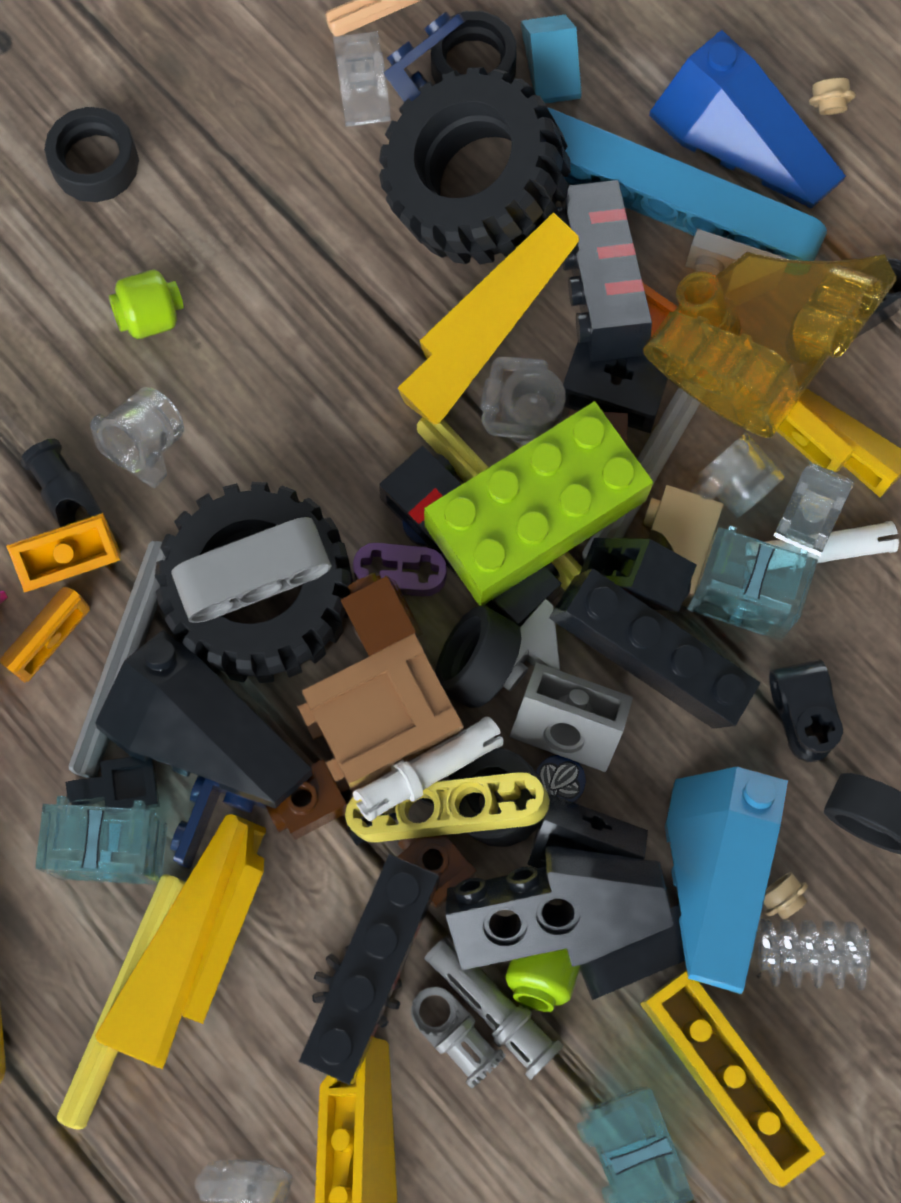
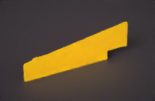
[398,212,579,425]
[95,814,266,1069]
[315,1037,397,1203]

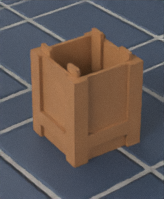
[298,634,463,794]

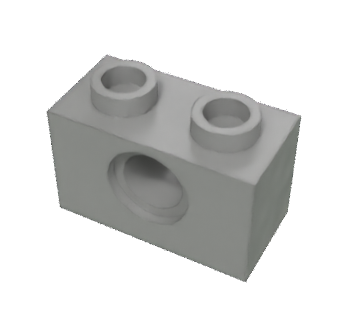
[509,662,633,772]

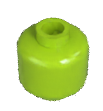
[109,270,184,339]
[506,948,580,1012]

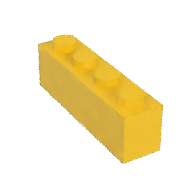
[639,970,826,1188]

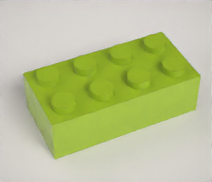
[424,401,653,606]

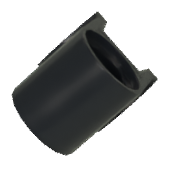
[769,659,843,762]

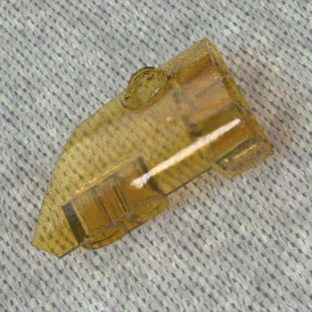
[643,252,896,438]

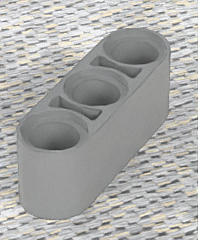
[171,517,332,623]

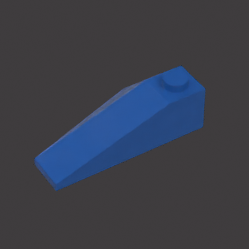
[649,30,846,209]

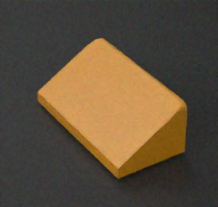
[7,513,121,593]
[0,587,90,683]

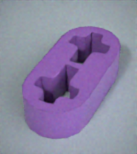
[353,543,447,597]

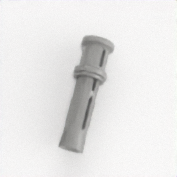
[424,935,564,1080]

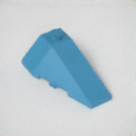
[665,767,788,994]

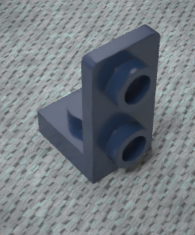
[383,12,465,102]
[170,775,266,869]

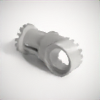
[411,986,506,1089]

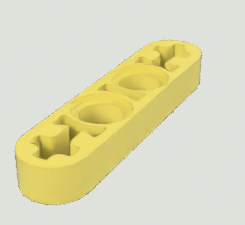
[345,772,550,842]

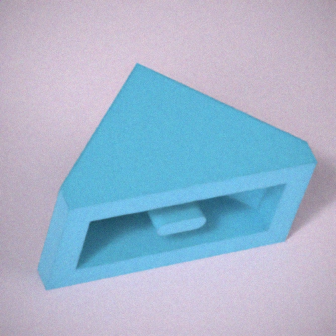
[521,15,581,104]

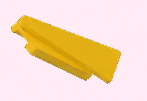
[694,333,901,498]

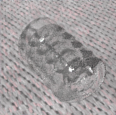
[755,919,871,990]

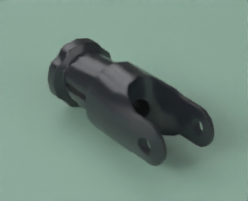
[20,438,110,527]

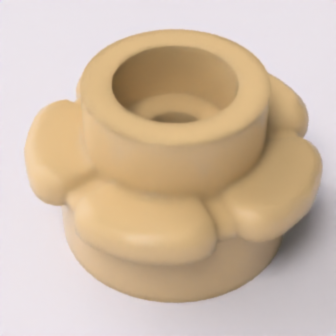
[809,78,856,115]
[763,872,808,919]

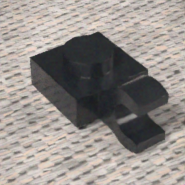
[65,757,160,815]

